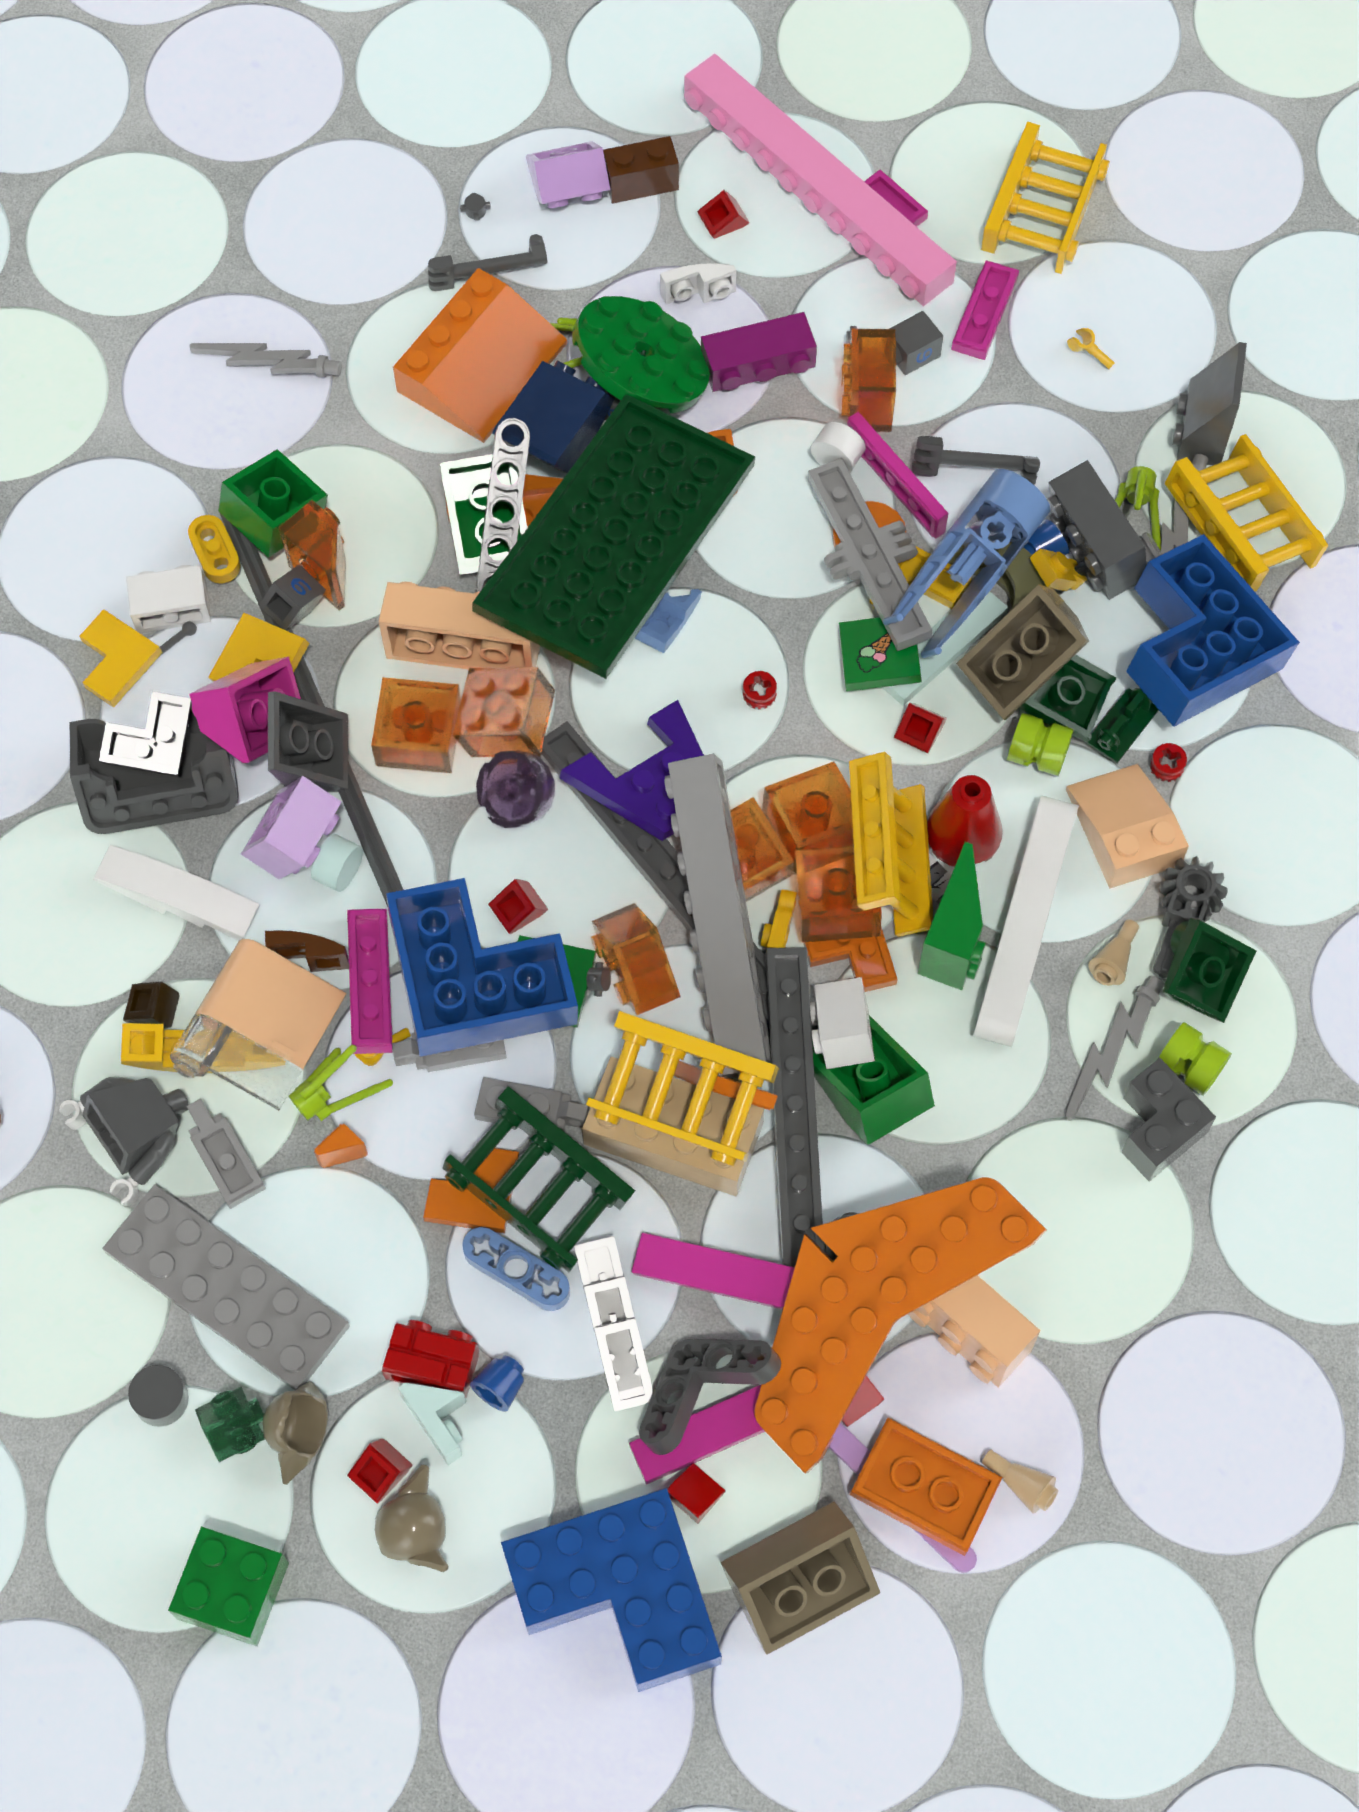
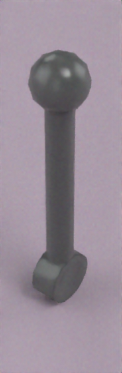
[144,621,197,674]

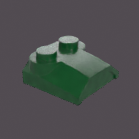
[1019,655,1116,742]
[1163,918,1257,1023]

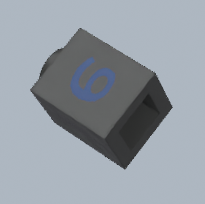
[884,311,944,376]
[258,564,326,630]

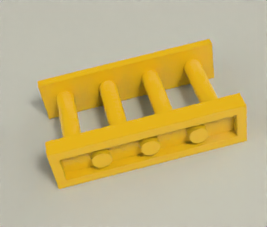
[981,121,1110,274]
[1164,434,1328,592]
[849,751,934,937]
[586,1011,779,1166]

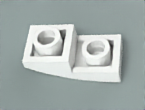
[660,263,737,305]

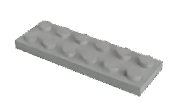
[102,1184,350,1391]

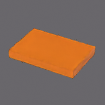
[849,1418,1003,1556]

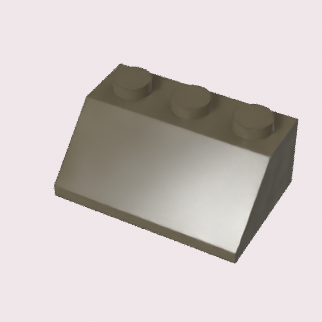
[956,584,1089,720]
[720,1501,881,1655]

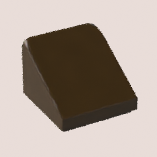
[123,981,180,1028]

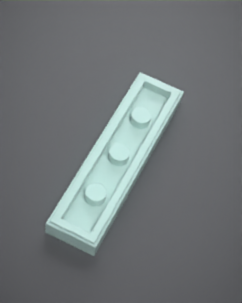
[882,591,1009,706]

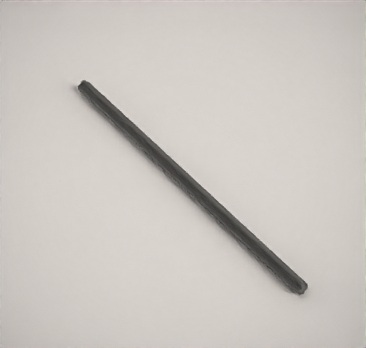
[220,514,404,907]

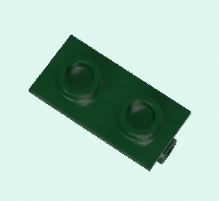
[1086,687,1159,764]

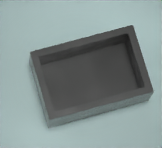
[1047,460,1147,600]

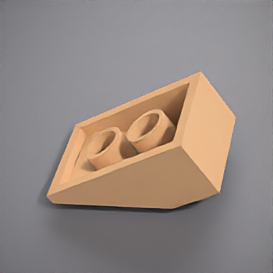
[1066,764,1189,889]

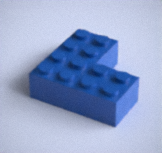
[1126,534,1300,727]
[386,878,578,1057]
[501,1488,722,1692]

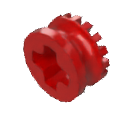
[743,671,777,710]
[1150,743,1187,782]

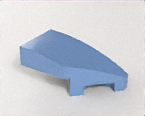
[635,589,702,653]

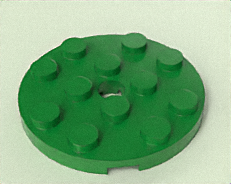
[572,296,710,413]

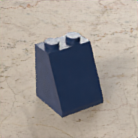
[492,360,615,474]

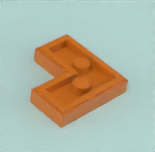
[800,909,898,992]
[674,1061,778,1110]
[423,1148,520,1233]

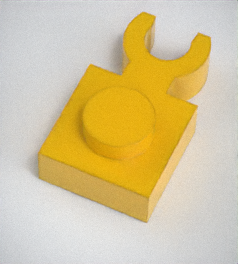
[1029,549,1088,591]
[761,889,797,948]

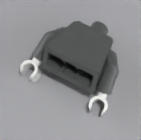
[59,1077,189,1206]

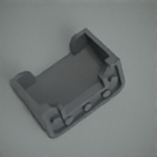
[69,707,237,834]

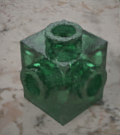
[195,1387,265,1462]

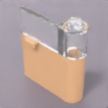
[170,939,347,1111]

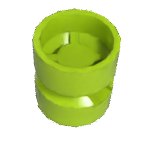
[1007,713,1074,776]
[1158,1022,1232,1096]

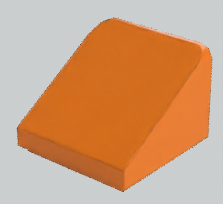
[314,1123,368,1168]

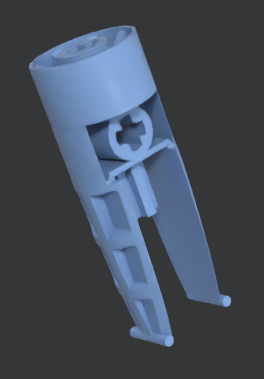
[883,469,1050,658]

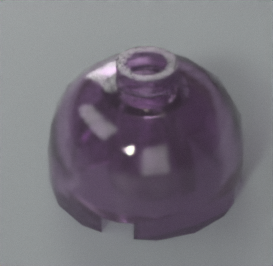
[476,750,556,828]

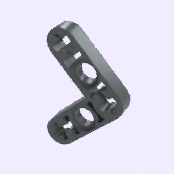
[639,1339,781,1455]

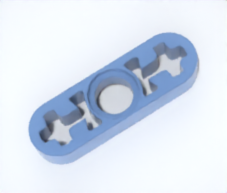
[462,1227,570,1311]

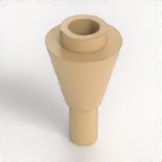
[1088,920,1139,986]
[982,1450,1059,1514]

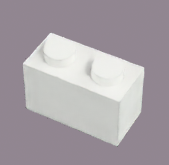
[126,565,211,633]
[810,977,875,1069]

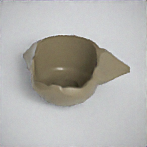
[262,1381,328,1485]
[374,1465,449,1572]

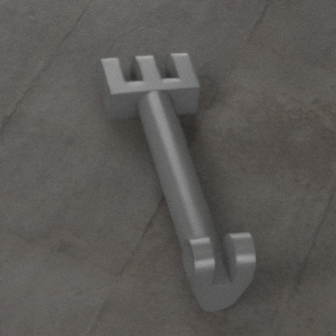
[428,234,547,291]
[911,436,1040,485]

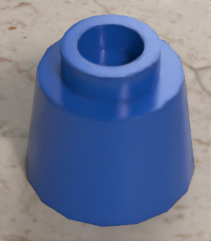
[1023,519,1069,555]
[470,1355,524,1412]

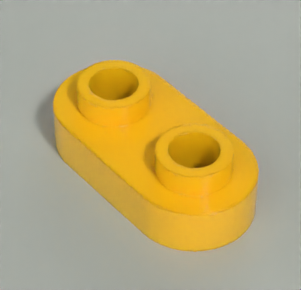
[188,515,241,583]

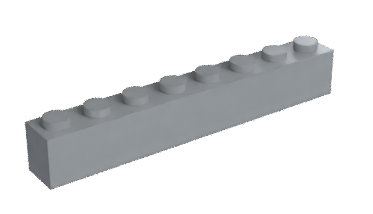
[665,753,771,1079]

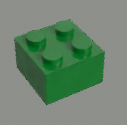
[218,449,328,558]
[168,1526,289,1647]

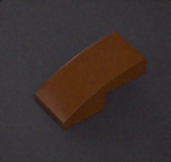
[265,930,349,972]

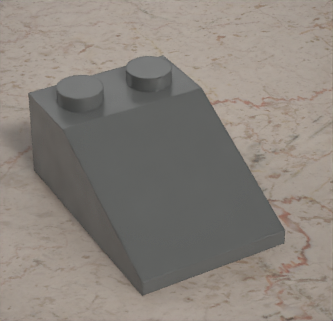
[1172,342,1247,466]
[268,691,348,792]

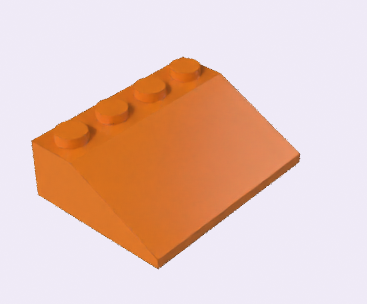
[393,268,568,443]

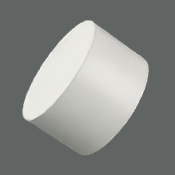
[811,422,866,473]

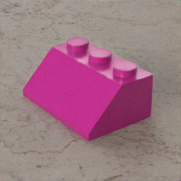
[189,657,301,763]

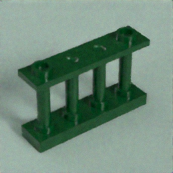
[442,1086,636,1273]

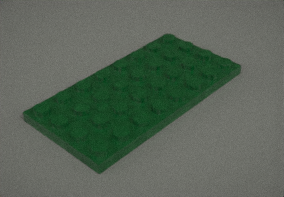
[472,394,755,679]

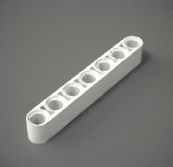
[973,795,1079,1047]

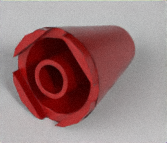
[927,775,1003,867]

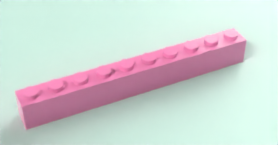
[684,53,957,307]

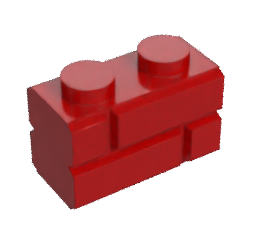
[382,1320,480,1398]

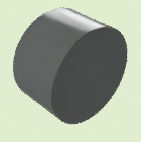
[128,1365,189,1427]

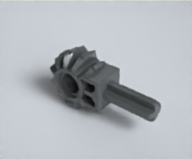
[1153,856,1228,978]

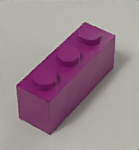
[701,312,817,392]

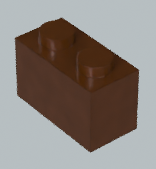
[603,136,679,204]

